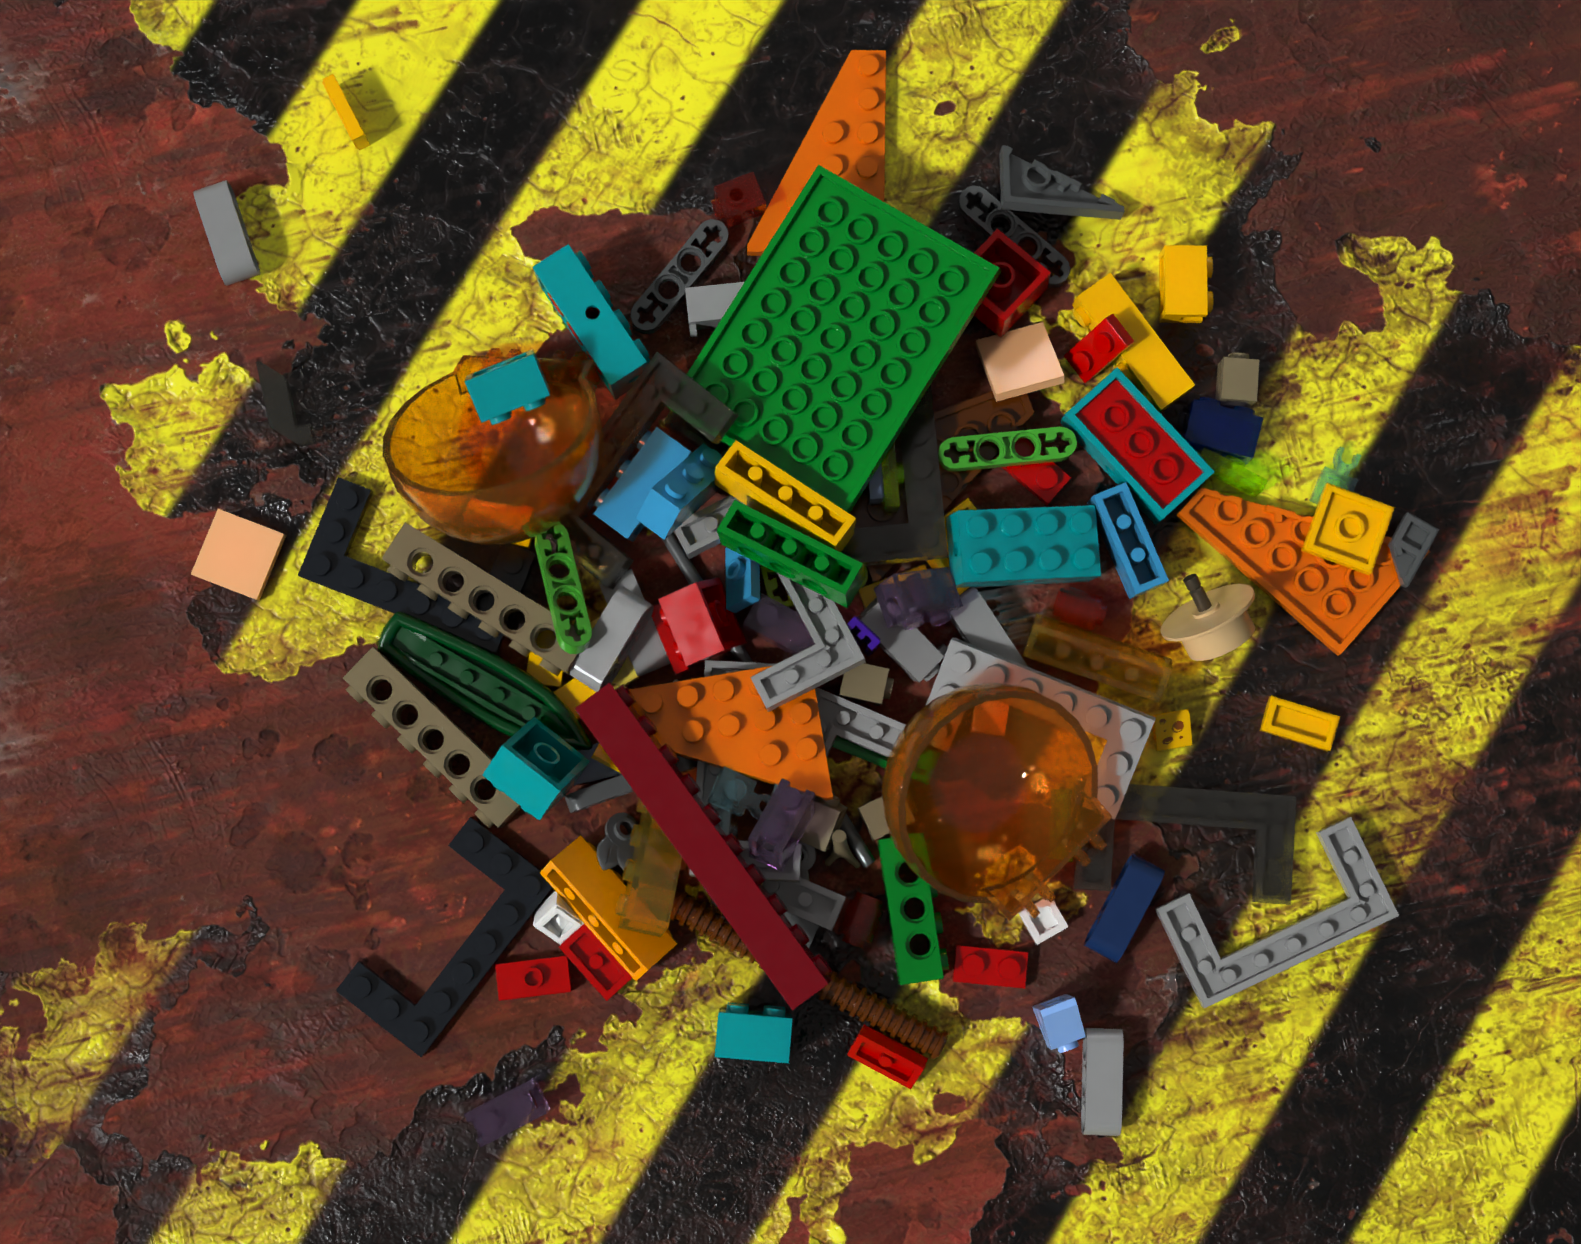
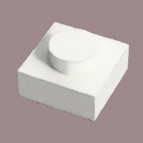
[1018,895,1068,945]

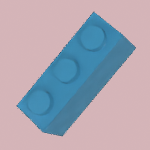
[593,427,692,542]
[635,443,722,540]
[1087,482,1169,600]

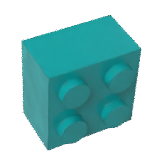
[464,349,550,425]
[482,717,590,821]
[715,1002,793,1063]

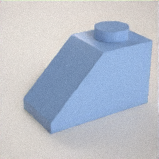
[1032,994,1086,1053]

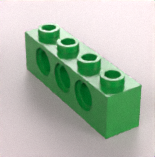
[717,500,865,608]
[877,833,949,985]

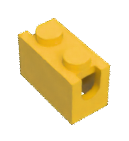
[1159,245,1213,323]

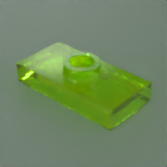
[881,442,904,512]
[1198,447,1268,497]

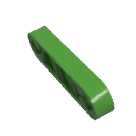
[937,427,1077,472]
[535,521,592,654]

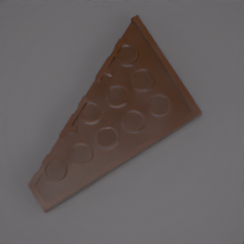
[850,391,1035,584]

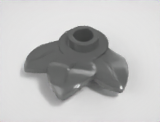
[597,813,665,882]

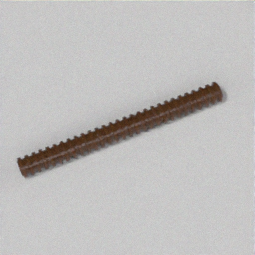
[648,880,948,1060]

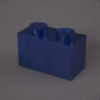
[1181,397,1264,464]

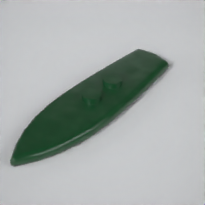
[378,611,593,750]

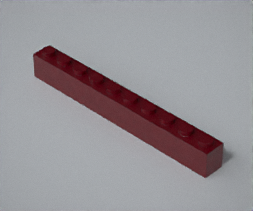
[575,682,832,1010]

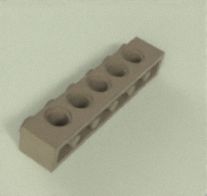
[382,522,581,676]
[343,647,521,828]

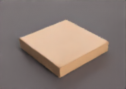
[976,322,1065,402]
[191,509,286,601]

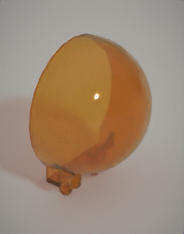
[382,348,603,545]
[882,682,1112,921]

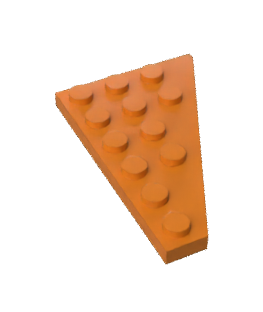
[747,50,886,256]
[1176,487,1430,656]
[629,666,833,801]

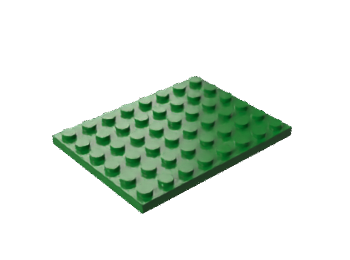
[666,165,1001,514]

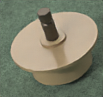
[1160,574,1255,661]

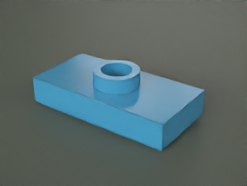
[725,547,760,613]

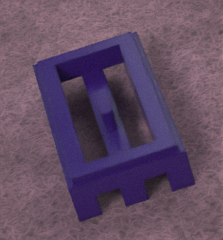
[847,616,881,657]

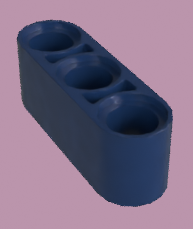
[1084,853,1165,963]

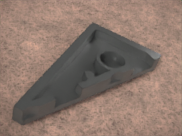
[999,145,1124,220]

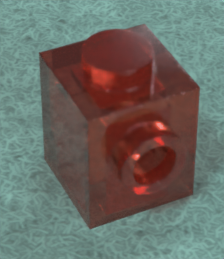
[710,172,766,228]

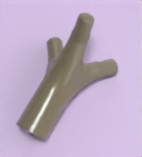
[824,830,861,869]

